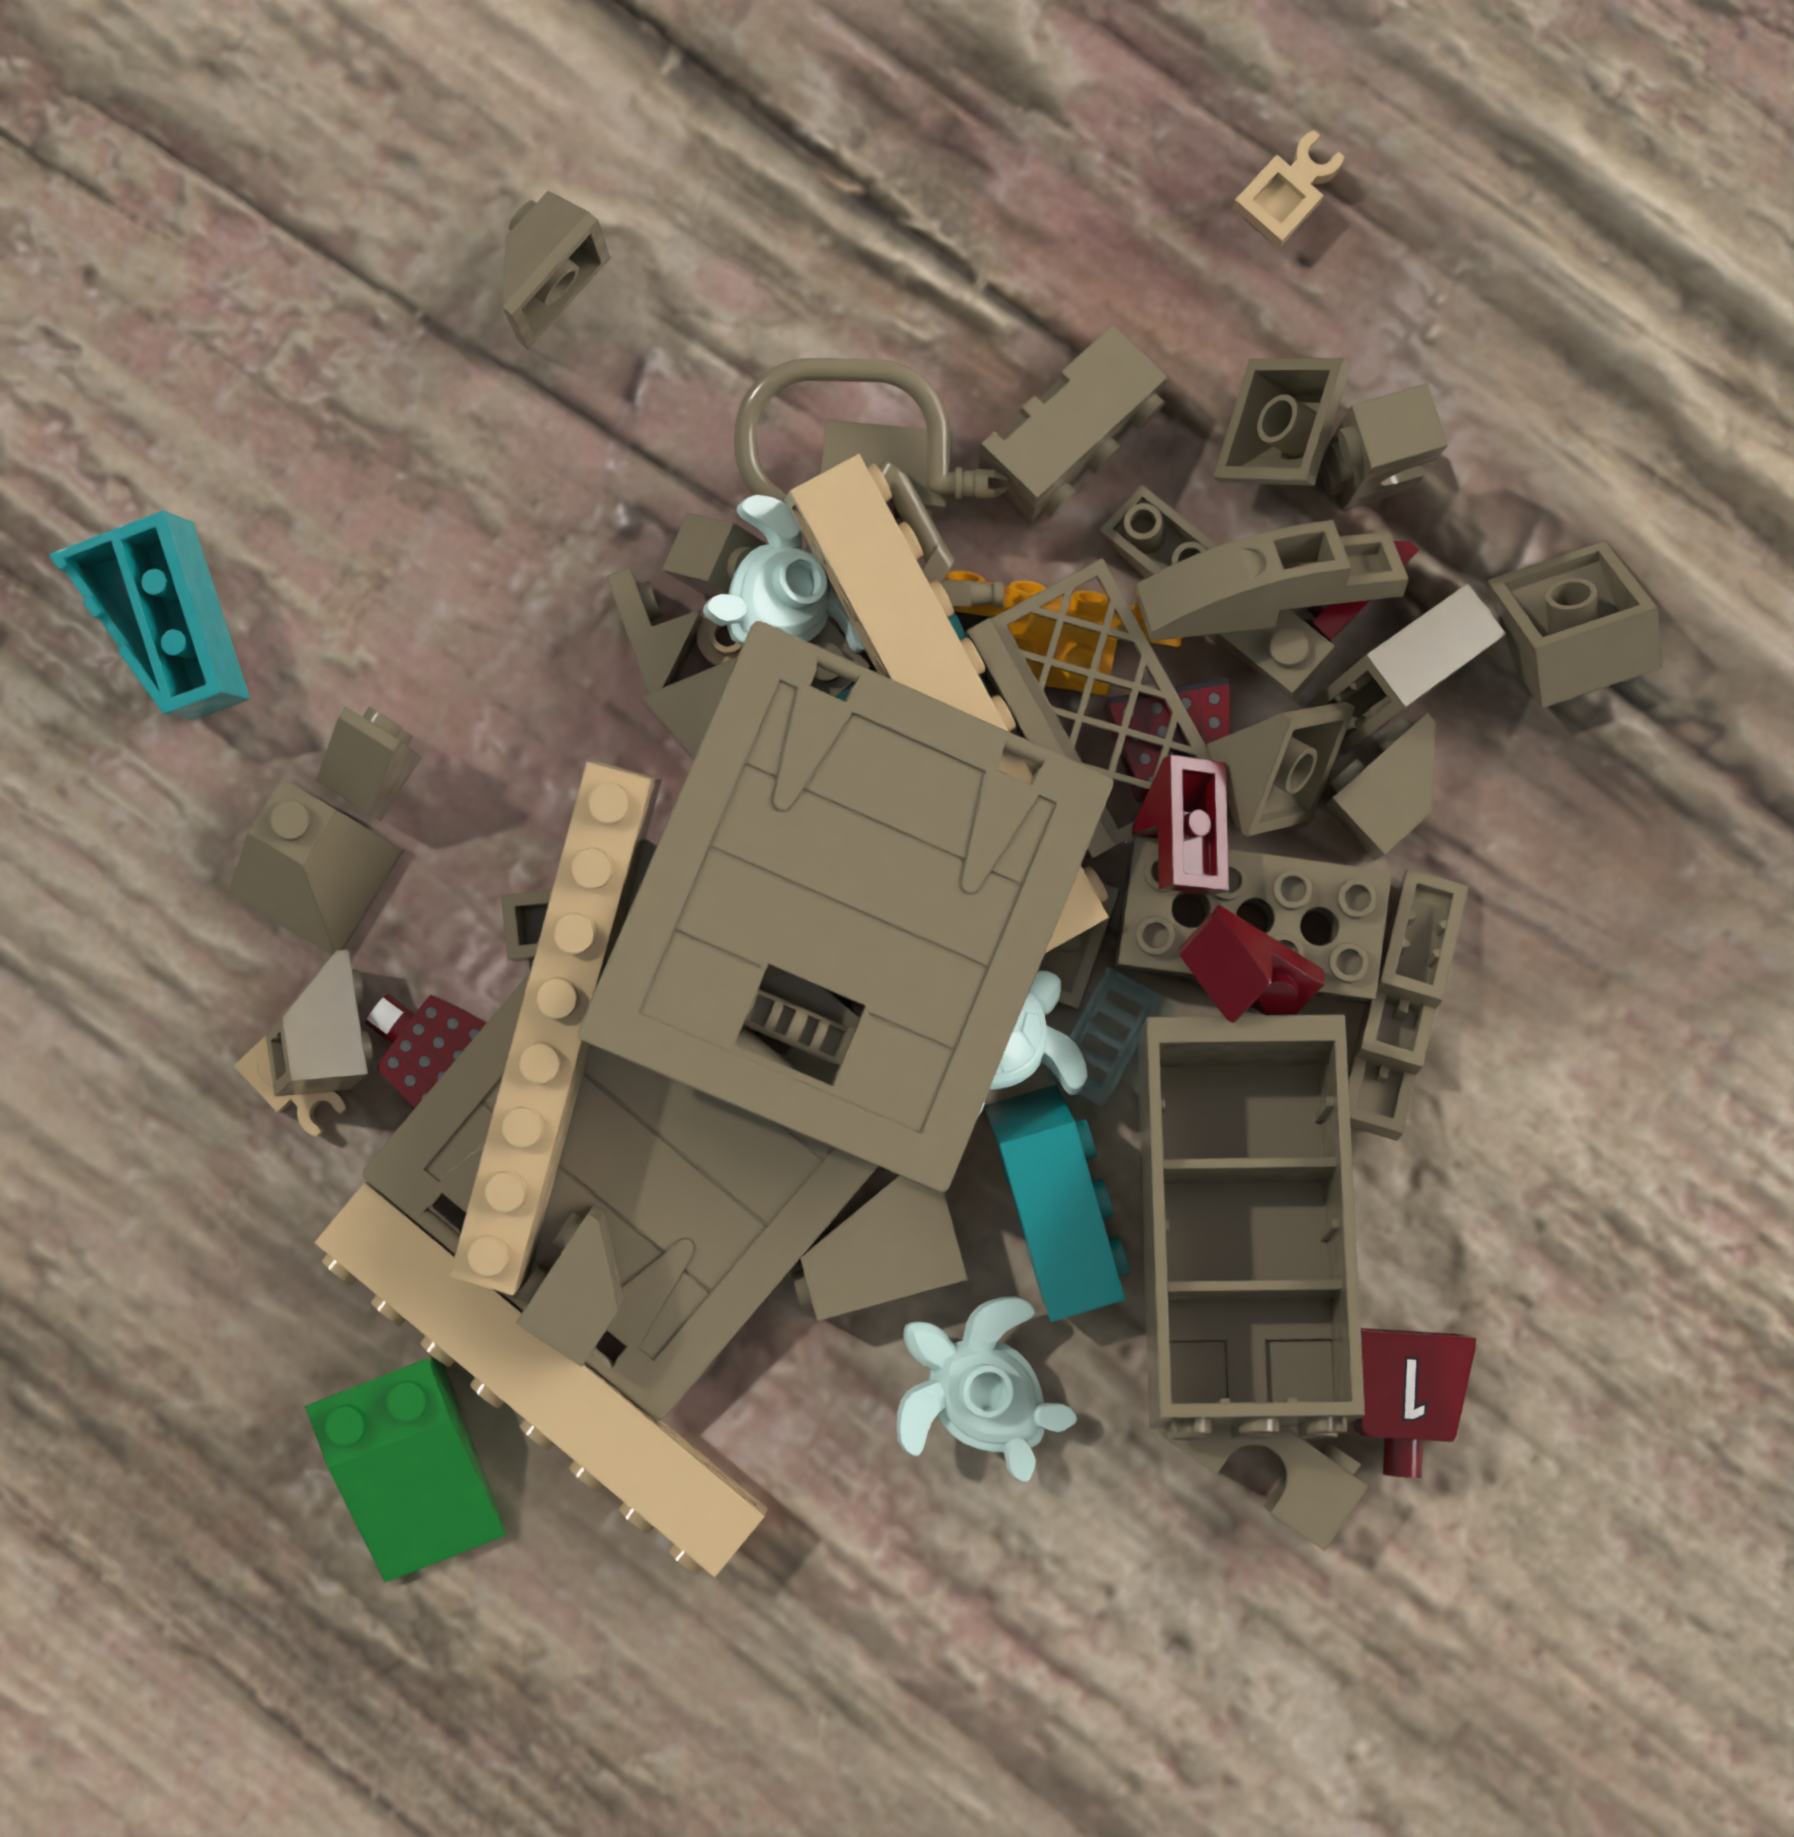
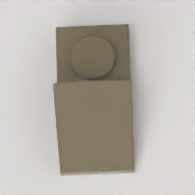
[606,568,703,694]

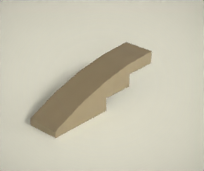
[1348,868,1469,1141]

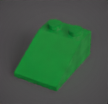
[305,1356,507,1583]

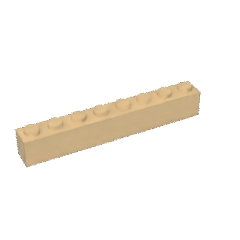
[784,454,1109,953]
[449,762,662,1295]
[314,1182,768,1578]

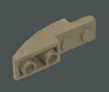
[1100,484,1336,701]
[1135,520,1408,641]

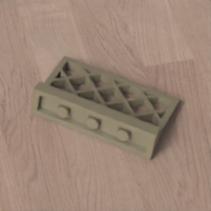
[966,558,1212,860]

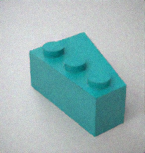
[48,510,251,721]
[984,1084,1130,1322]

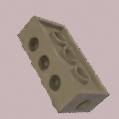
[1113,836,1392,1003]

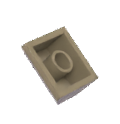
[1487,541,1662,708]

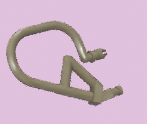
[734,358,1007,607]

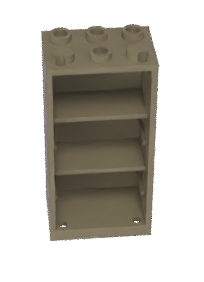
[1137,1015,1365,1440]

